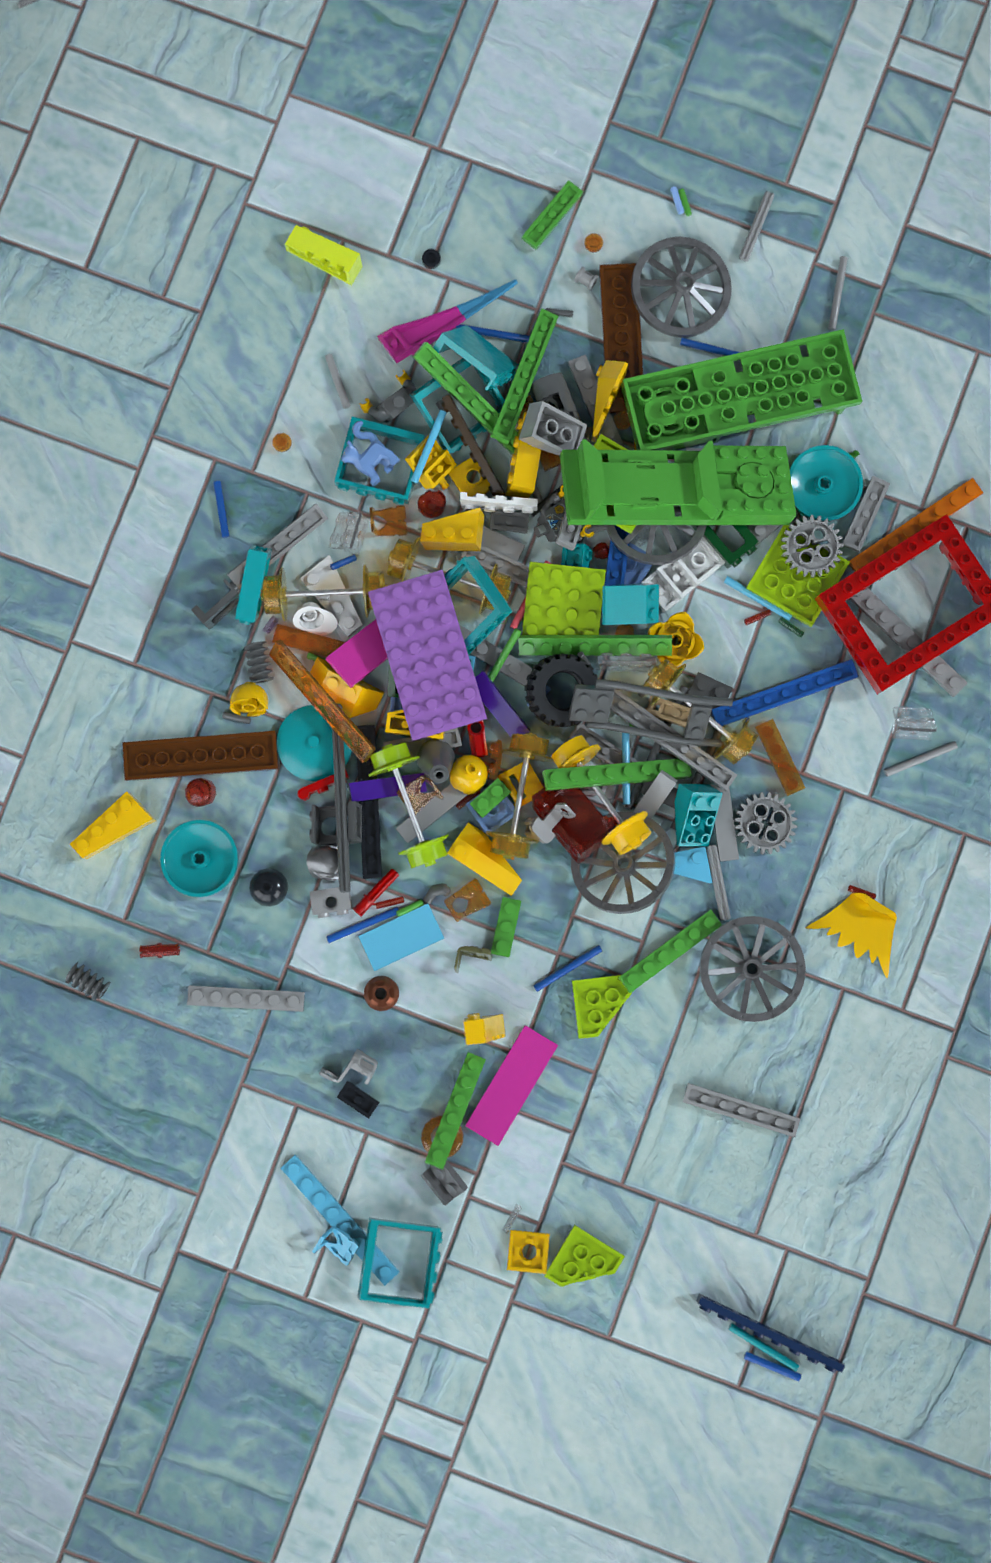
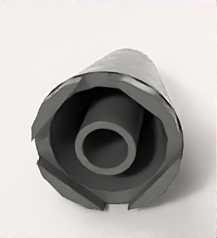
[417,739,455,783]

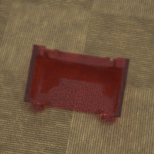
[532,787,617,864]

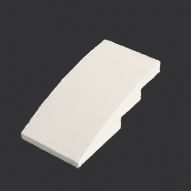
[641,537,725,613]

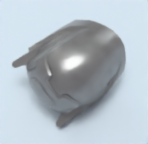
[307,845,339,881]

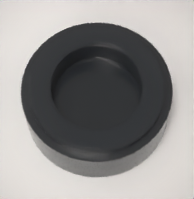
[422,249,441,269]

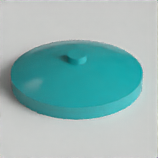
[790,445,863,522]
[276,705,353,781]
[160,820,239,897]

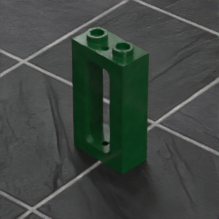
[691,525,759,569]

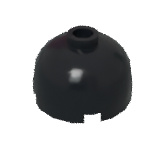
[249,868,289,907]

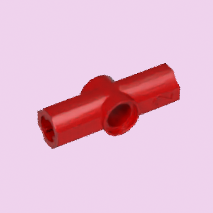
[467,720,488,757]

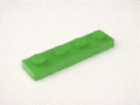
[522,180,583,250]

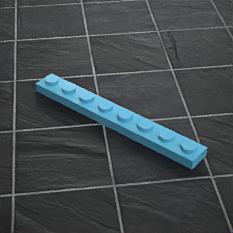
[280,1154,400,1286]

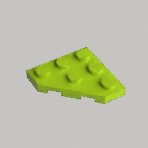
[572,975,632,1039]
[544,1224,625,1287]

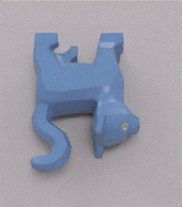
[341,421,400,486]

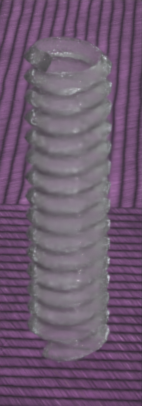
[502,1204,521,1234]

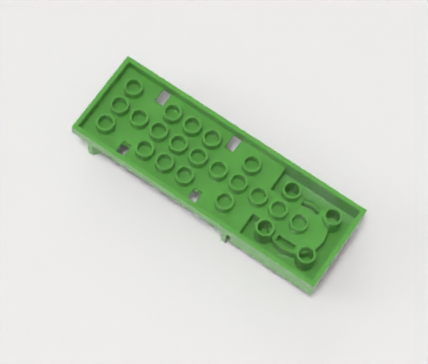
[621,329,863,450]
[560,439,796,525]

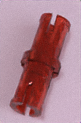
[139,943,180,958]

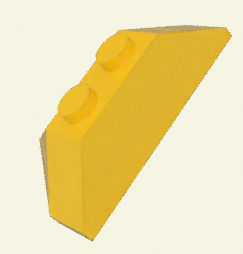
[309,657,385,719]

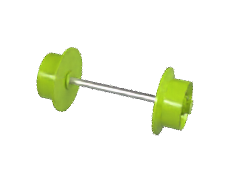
[369,742,449,869]

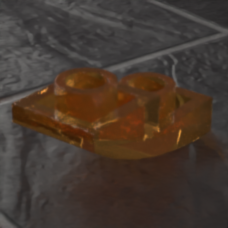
[487,739,502,781]

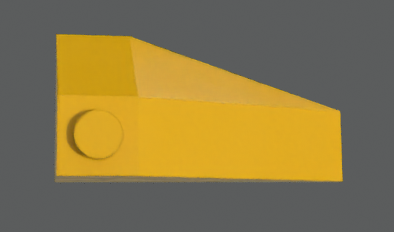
[591,360,628,442]
[447,822,522,896]

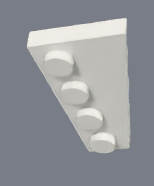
[460,492,538,513]
[300,555,363,637]

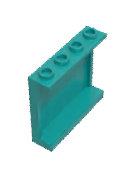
[433,325,519,391]

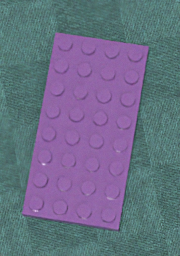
[368,570,487,741]

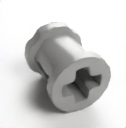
[574,266,598,291]

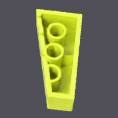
[285,225,362,286]

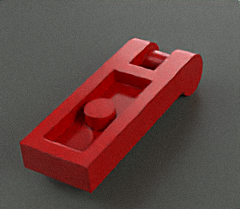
[297,770,350,801]

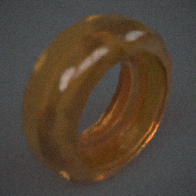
[421,1115,464,1158]

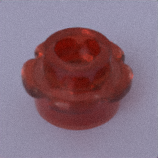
[593,542,610,560]

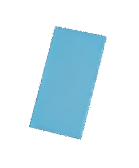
[358,904,445,971]

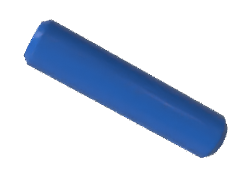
[330,555,357,570]

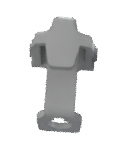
[524,803,576,843]
[319,1049,378,1085]

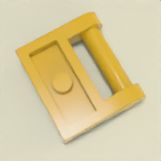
[498,762,546,807]

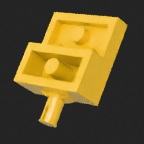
[405,435,457,490]

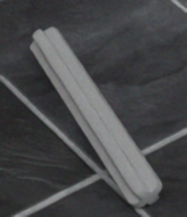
[739,191,774,262]
[706,845,731,921]

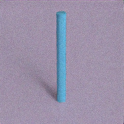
[410,410,447,484]
[724,576,792,621]
[622,733,630,805]

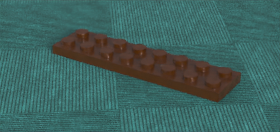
[599,263,643,413]
[122,731,279,781]

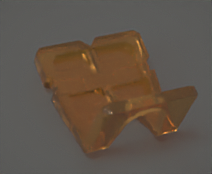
[369,505,408,536]
[397,775,444,815]
[444,878,491,922]

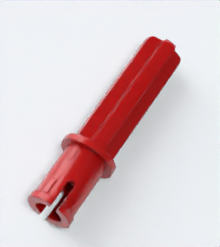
[352,869,399,917]

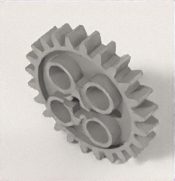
[781,515,844,578]
[734,792,797,854]

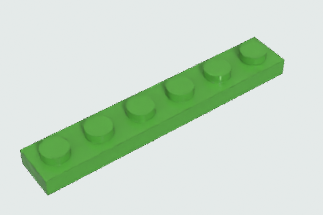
[618,910,722,993]
[424,1052,486,1170]

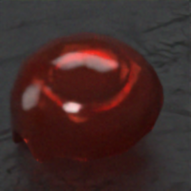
[417,490,446,518]
[185,778,216,807]

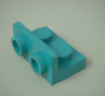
[561,543,593,568]

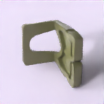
[454,946,492,973]

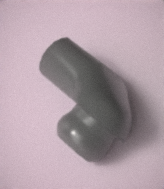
[423,883,451,905]

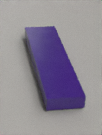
[475,671,531,743]
[348,773,427,802]

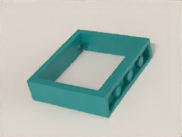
[409,358,504,454]
[334,417,425,505]
[235,545,272,625]
[445,556,512,655]
[357,1217,443,1309]

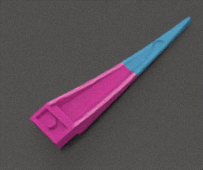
[377,280,518,364]

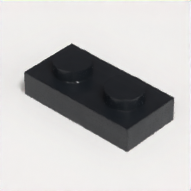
[337,1081,380,1119]

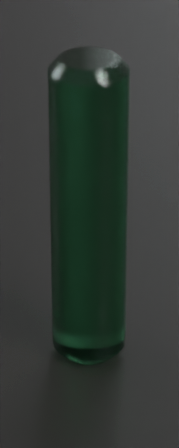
[778,617,804,638]

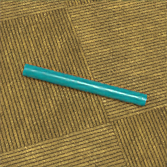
[728,1323,799,1372]

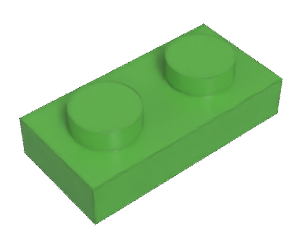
[470,778,511,818]

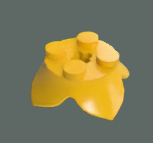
[648,612,704,668]

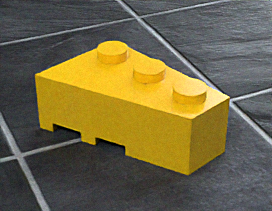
[420,507,485,552]

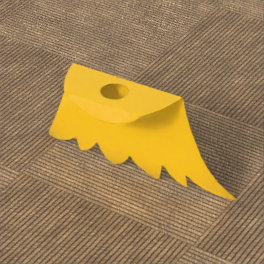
[805,893,897,978]

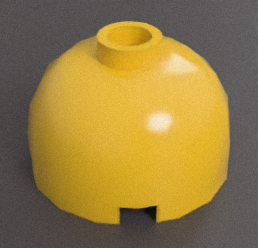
[230,682,268,717]
[449,755,488,794]

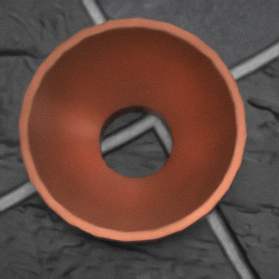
[364,976,399,1011]

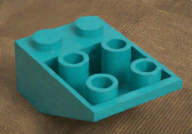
[674,784,723,846]

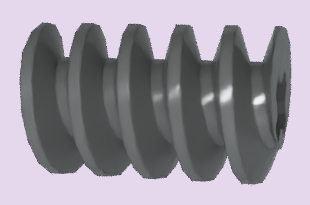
[244,641,274,683]
[65,962,111,1001]

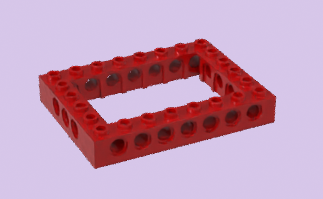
[815,514,991,695]

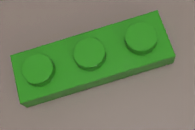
[491,897,521,957]

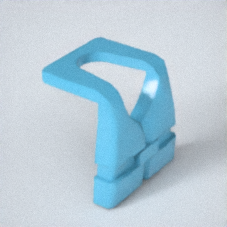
[312,1226,360,1266]

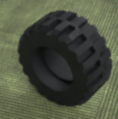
[524,654,599,727]

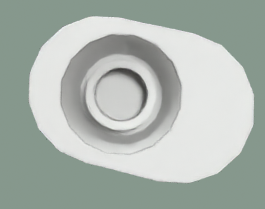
[293,602,338,636]

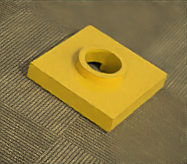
[448,457,500,497]
[507,1230,550,1274]

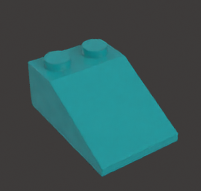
[602,583,659,625]

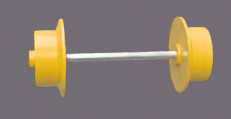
[551,735,652,855]

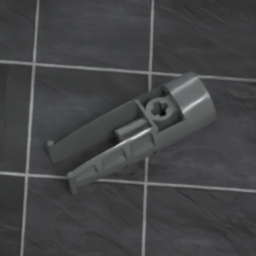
[531,373,588,457]

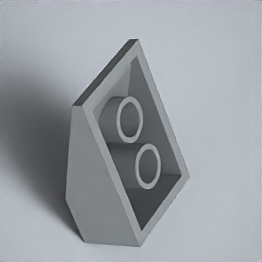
[519,401,587,456]

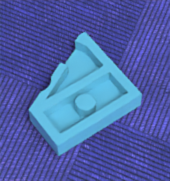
[674,847,713,884]

